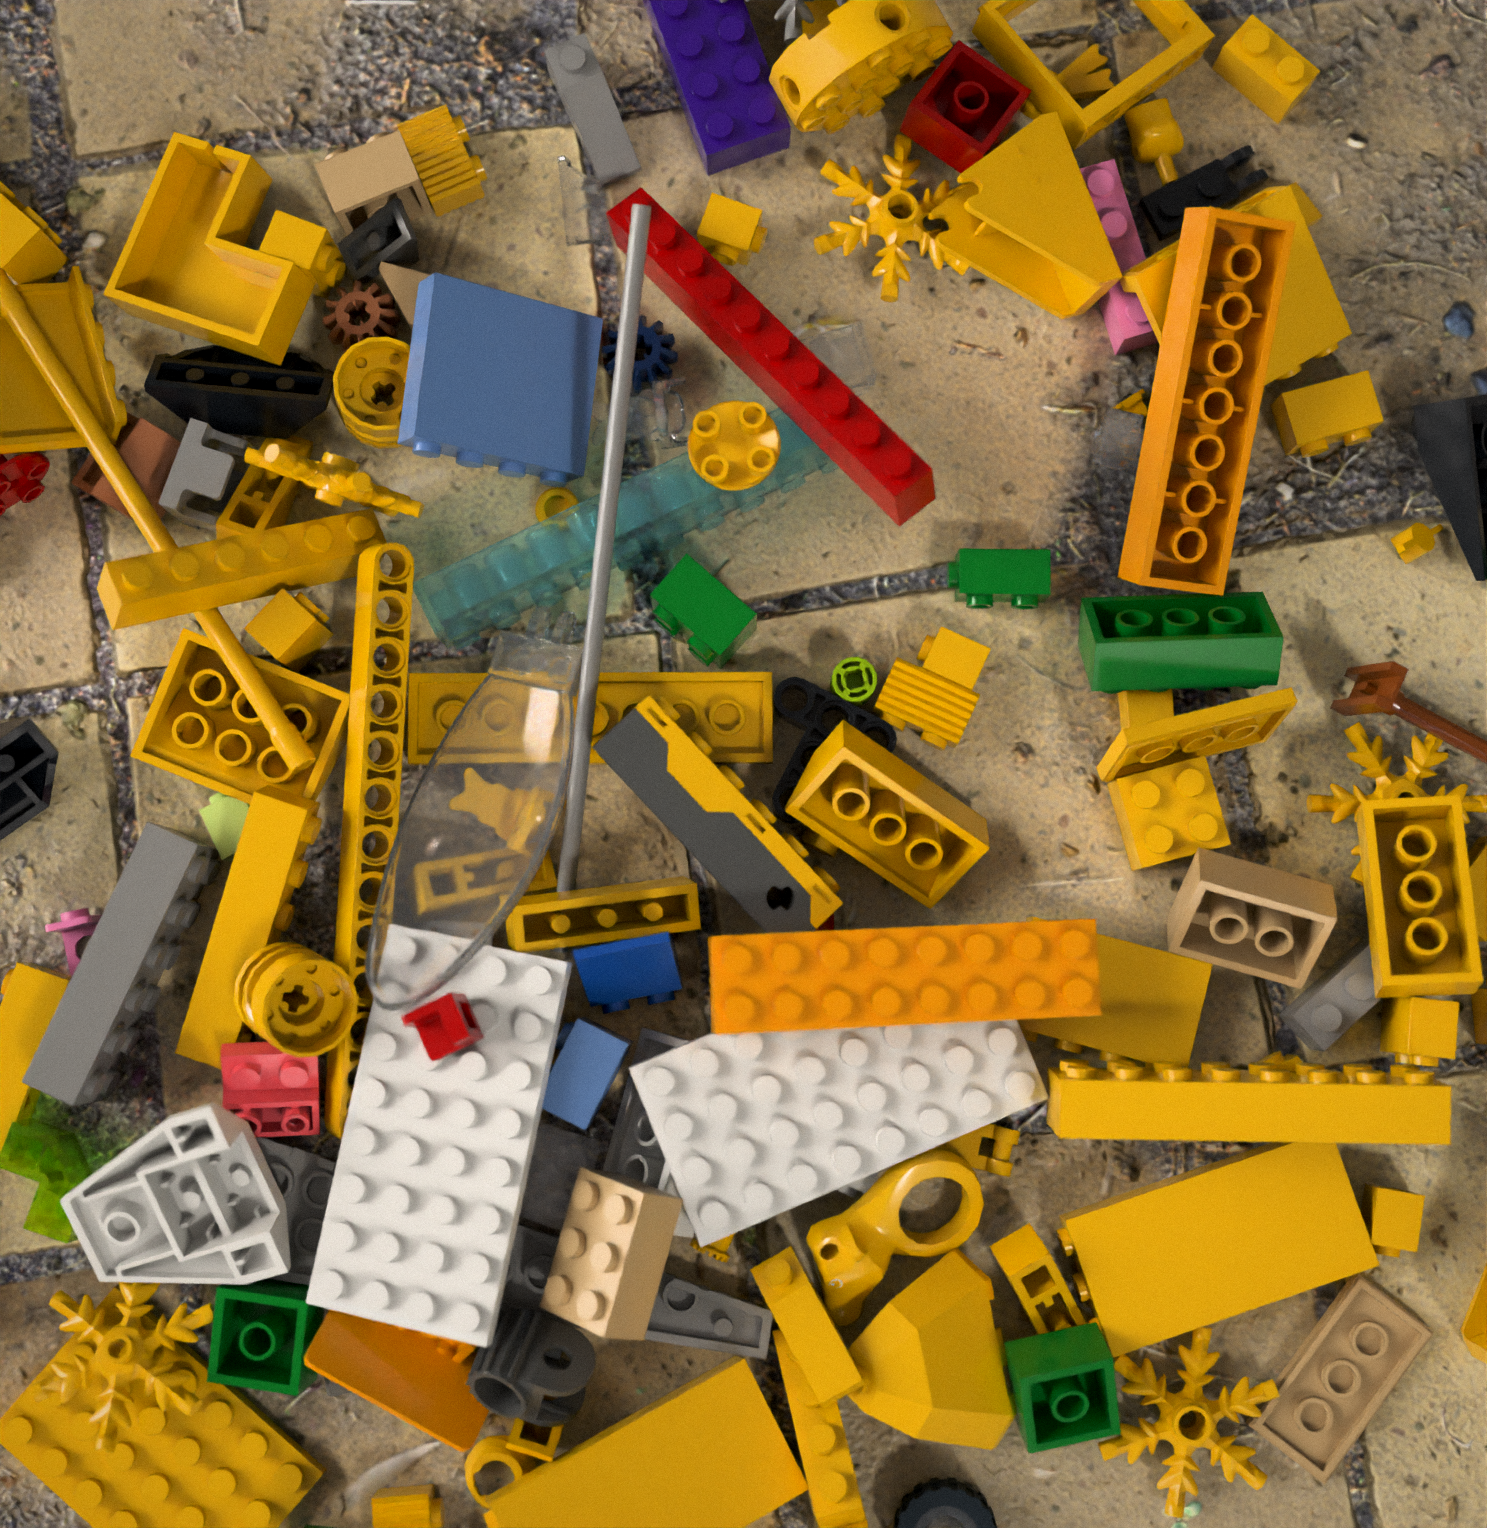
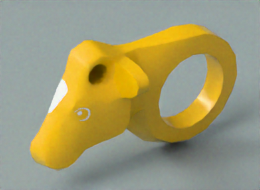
[806,1149,984,1326]

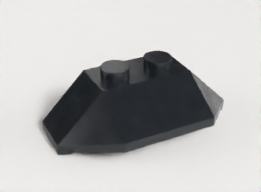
[144,345,334,439]
[0,716,59,841]

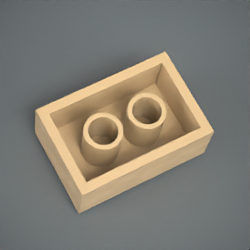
[1167,847,1338,989]
[540,1167,684,1341]

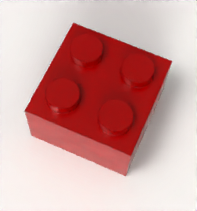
[899,40,1032,174]

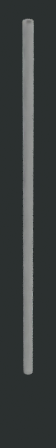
[550,204,651,953]

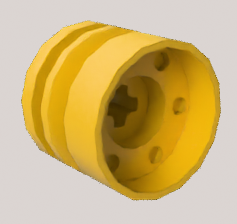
[333,337,410,449]
[234,942,358,1057]

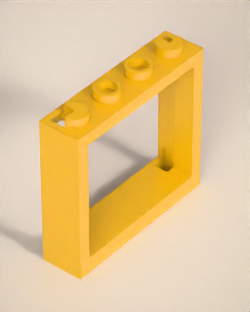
[971,0,1215,150]

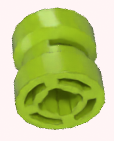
[830,657,877,707]

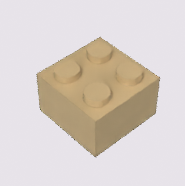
[315,130,433,236]

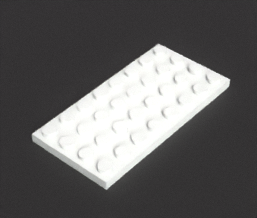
[628,923,1049,1247]
[306,926,573,1347]

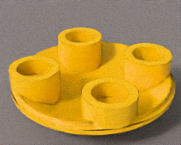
[688,401,781,491]

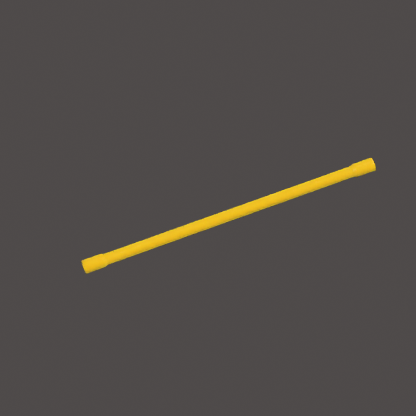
[0,269,316,774]

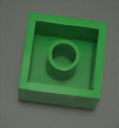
[650,553,757,669]
[207,1278,325,1396]
[1004,1322,1121,1454]

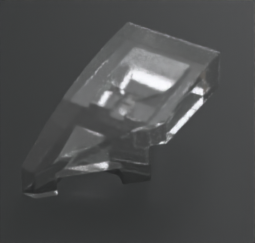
[557,156,611,246]

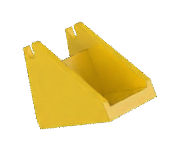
[927,111,1123,320]

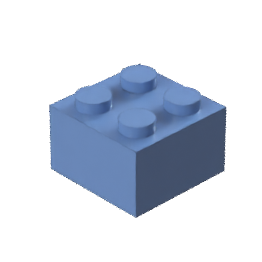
[542,1017,634,1130]

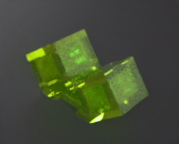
[0,1118,93,1244]

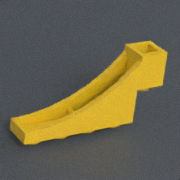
[772,1329,869,1528]

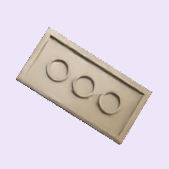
[1245,1274,1434,1484]

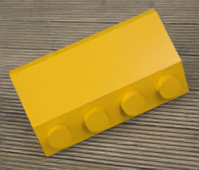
[785,720,990,909]

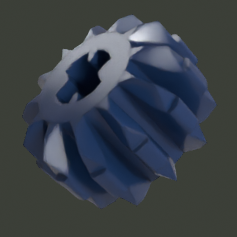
[602,314,678,394]

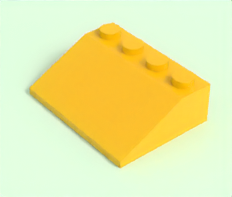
[130,628,350,804]

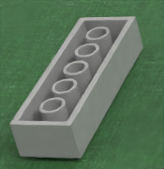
[21,822,221,1106]

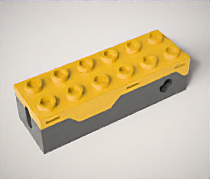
[592,695,843,934]

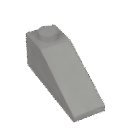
[544,33,642,188]

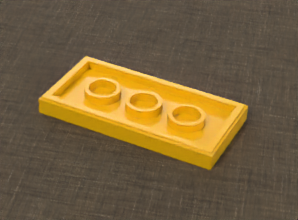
[1096,687,1298,783]

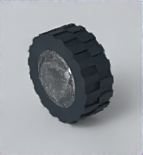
[893,1477,997,1528]

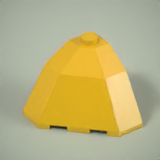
[848,1248,1017,1450]

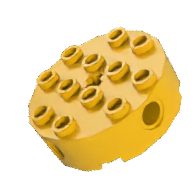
[768,0,953,135]

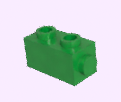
[947,548,1051,610]

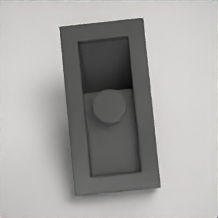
[338,198,419,284]

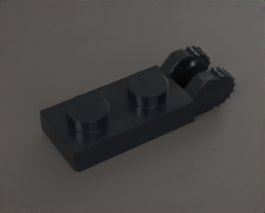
[1139,145,1268,241]

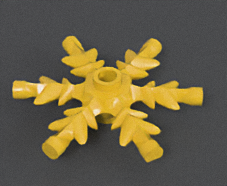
[813,135,970,302]
[244,444,424,518]
[1307,721,1487,886]
[30,1282,214,1452]
[1097,1326,1280,1518]

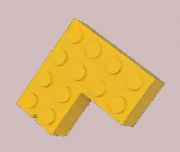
[103,132,315,366]

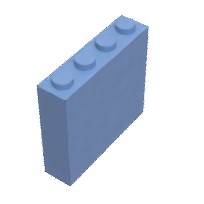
[397,272,603,487]

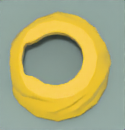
[464,1435,536,1510]

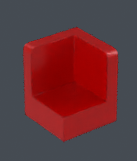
[401,992,484,1061]

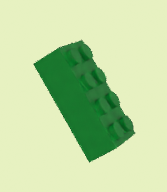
[1078,591,1284,694]

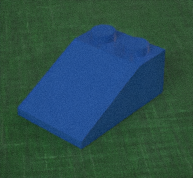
[573,932,683,1014]

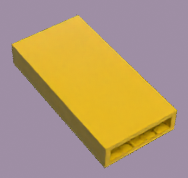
[1056,1142,1380,1358]
[482,1355,809,1528]

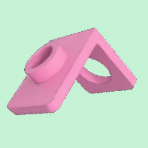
[45,908,102,975]

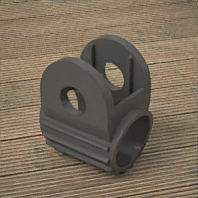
[466,1307,596,1427]

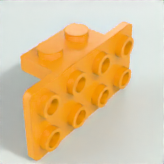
[304,1309,489,1452]

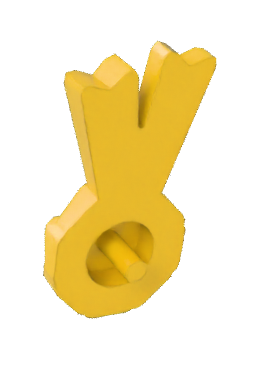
[1022,44,1114,120]

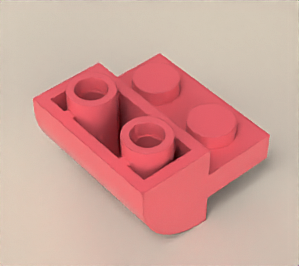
[221,1042,321,1138]

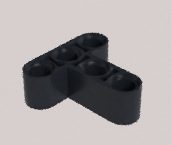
[772,677,897,824]

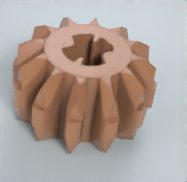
[322,279,401,353]

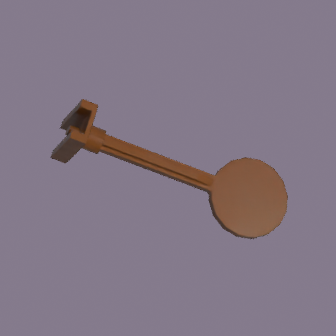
[1330,661,1487,764]

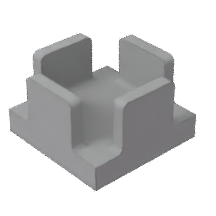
[158,418,255,532]

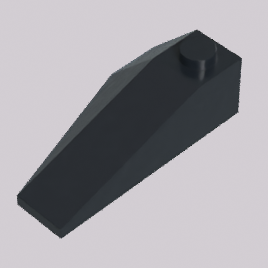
[1411,394,1487,581]

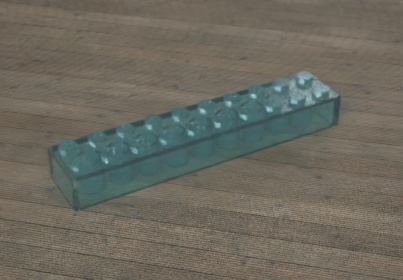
[413,408,840,649]

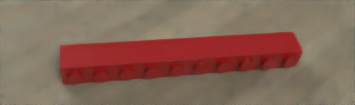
[606,187,936,527]

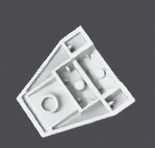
[60,1102,291,1284]

